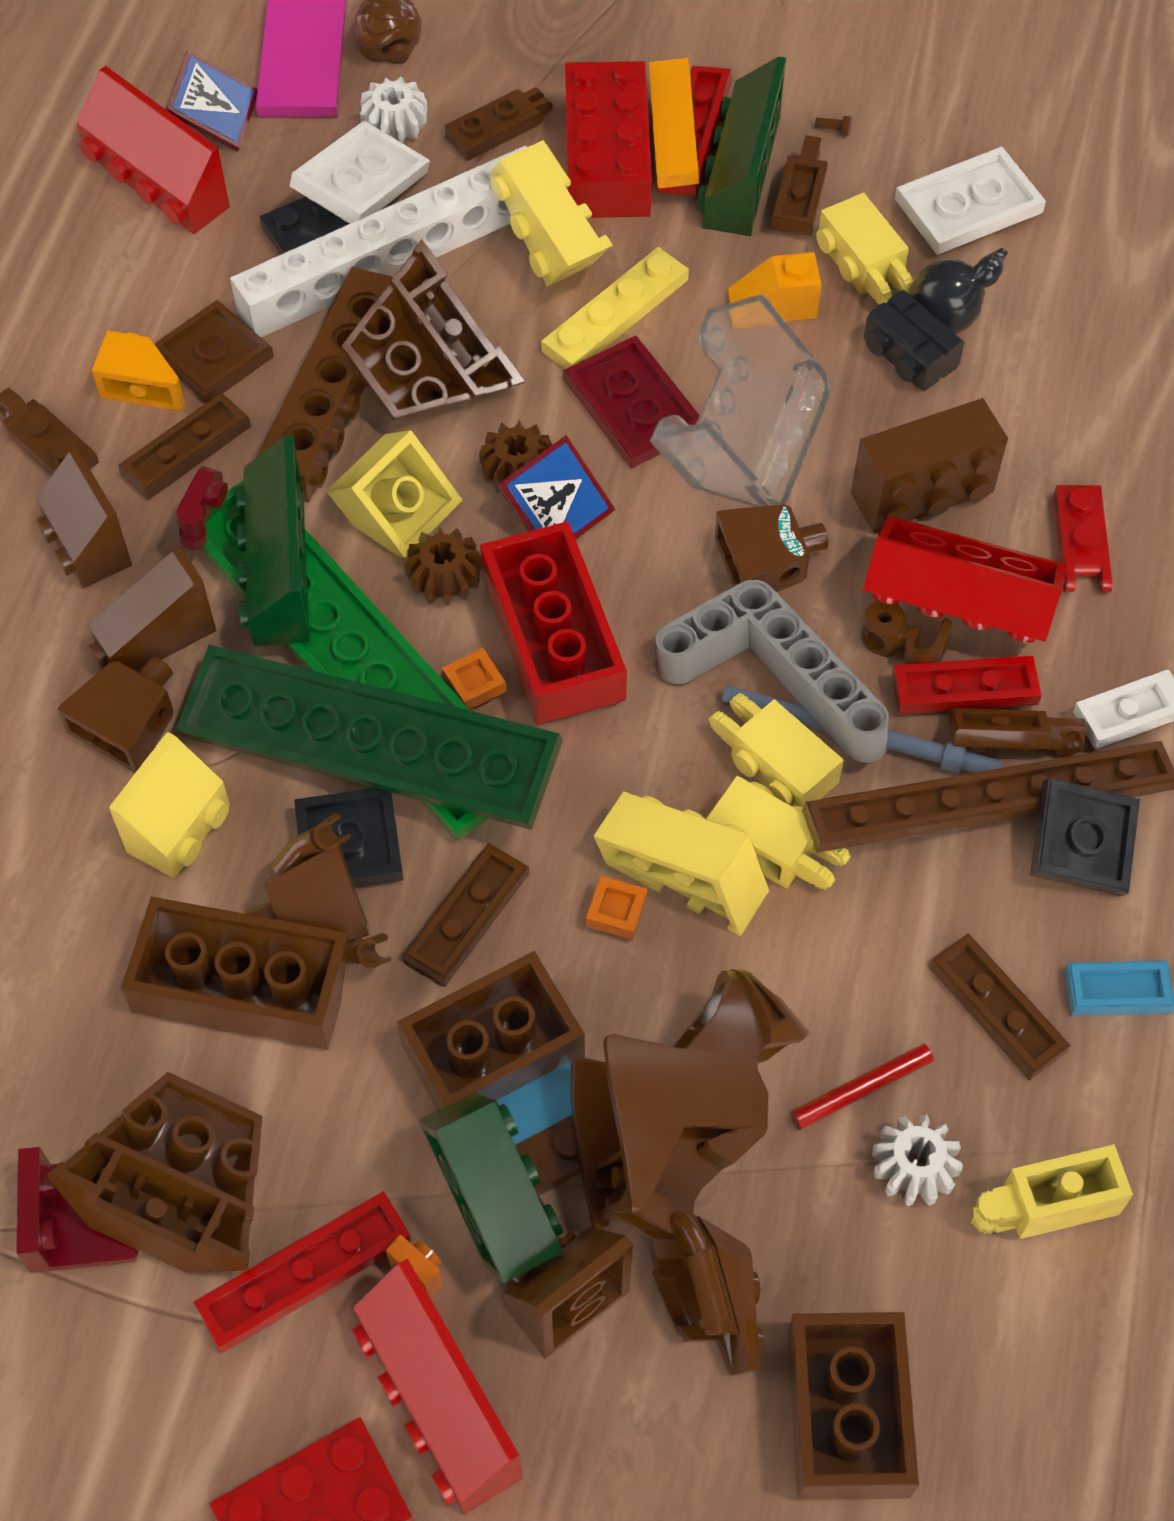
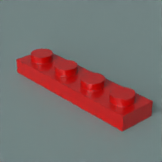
[656,65,732,197]
[193,1191,412,1354]

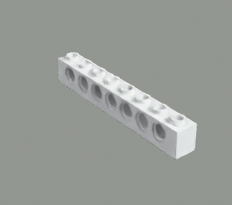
[230,145,527,338]

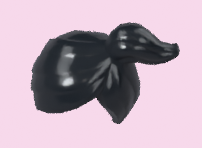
[911,248,1008,333]

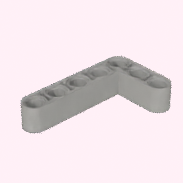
[655,580,889,763]

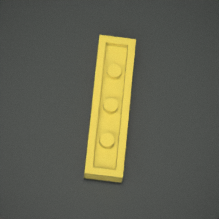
[541,247,689,369]

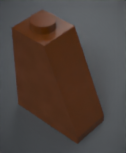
[88,547,216,672]

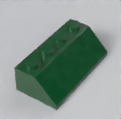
[697,56,786,236]
[236,435,310,647]

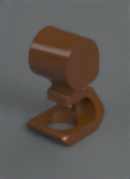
[861,601,952,664]

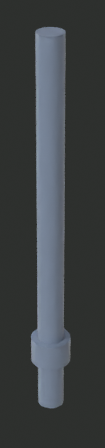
[722,685,1002,774]

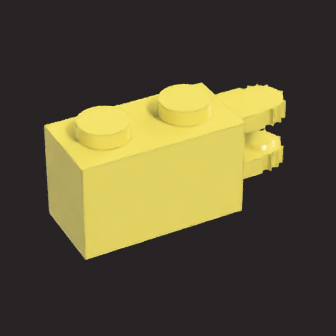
[816,192,914,305]
[708,693,844,807]
[706,776,851,890]
[970,1145,1133,1239]

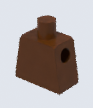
[57,656,174,773]

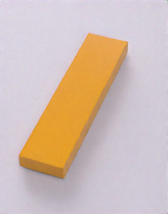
[649,58,699,188]

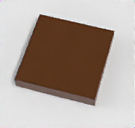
[154,300,274,403]

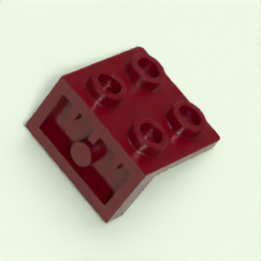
[16,1147,139,1273]

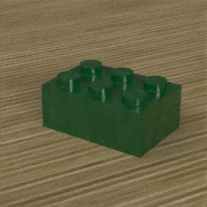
[418,1092,564,1283]

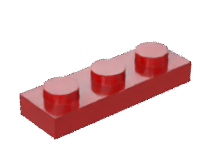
[892,655,1042,715]

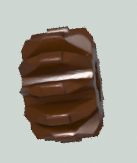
[479,419,552,493]
[404,526,482,606]

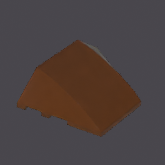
[341,239,525,420]
[47,1072,263,1272]

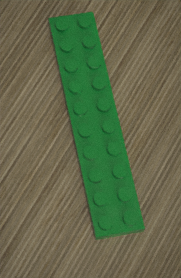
[200,480,489,841]

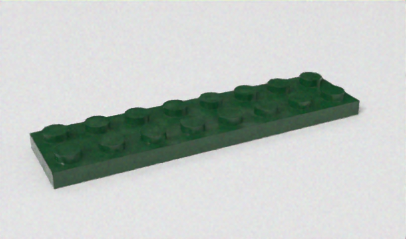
[175,645,563,830]

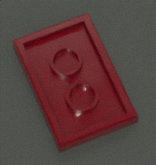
[563,335,706,469]

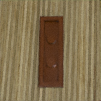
[118,392,251,500]
[403,843,529,987]
[928,933,1071,1081]

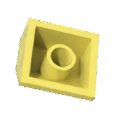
[326,430,463,558]
[109,732,230,879]

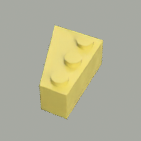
[490,140,613,287]
[594,791,769,936]

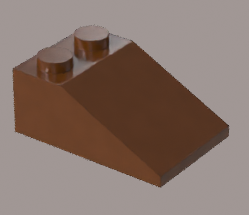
[504,1227,633,1359]

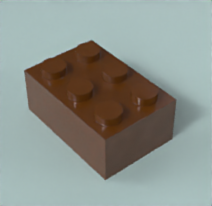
[851,398,1008,533]
[397,951,585,1110]
[788,1312,919,1500]

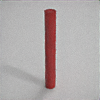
[790,1044,934,1130]

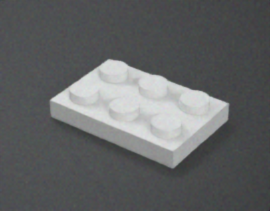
[290,121,430,224]
[895,147,1046,255]

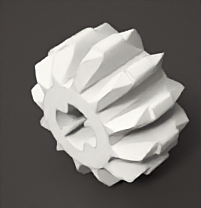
[359,76,428,144]
[871,1114,963,1207]

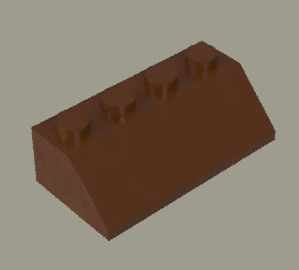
[121,896,349,1050]

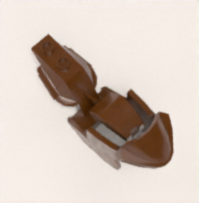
[570,969,809,1375]

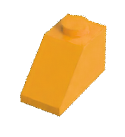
[727,252,822,326]
[91,330,185,412]

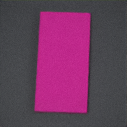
[256,0,347,117]

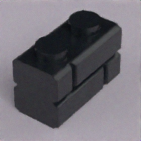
[864,289,965,391]

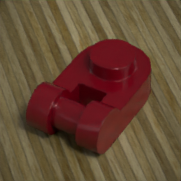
[176,466,228,551]

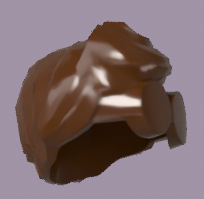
[354,0,421,64]

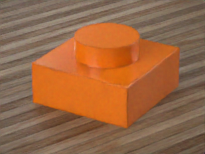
[442,648,506,710]
[586,876,648,940]
[386,1235,443,1298]

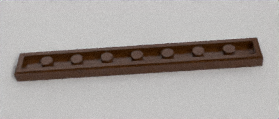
[802,741,1174,853]

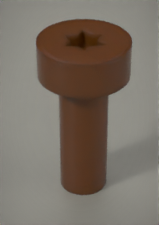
[815,116,852,135]

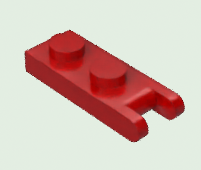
[1053,485,1113,593]

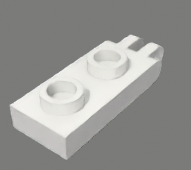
[1073,670,1174,750]

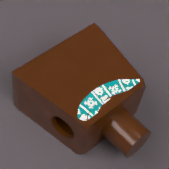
[714,504,828,592]

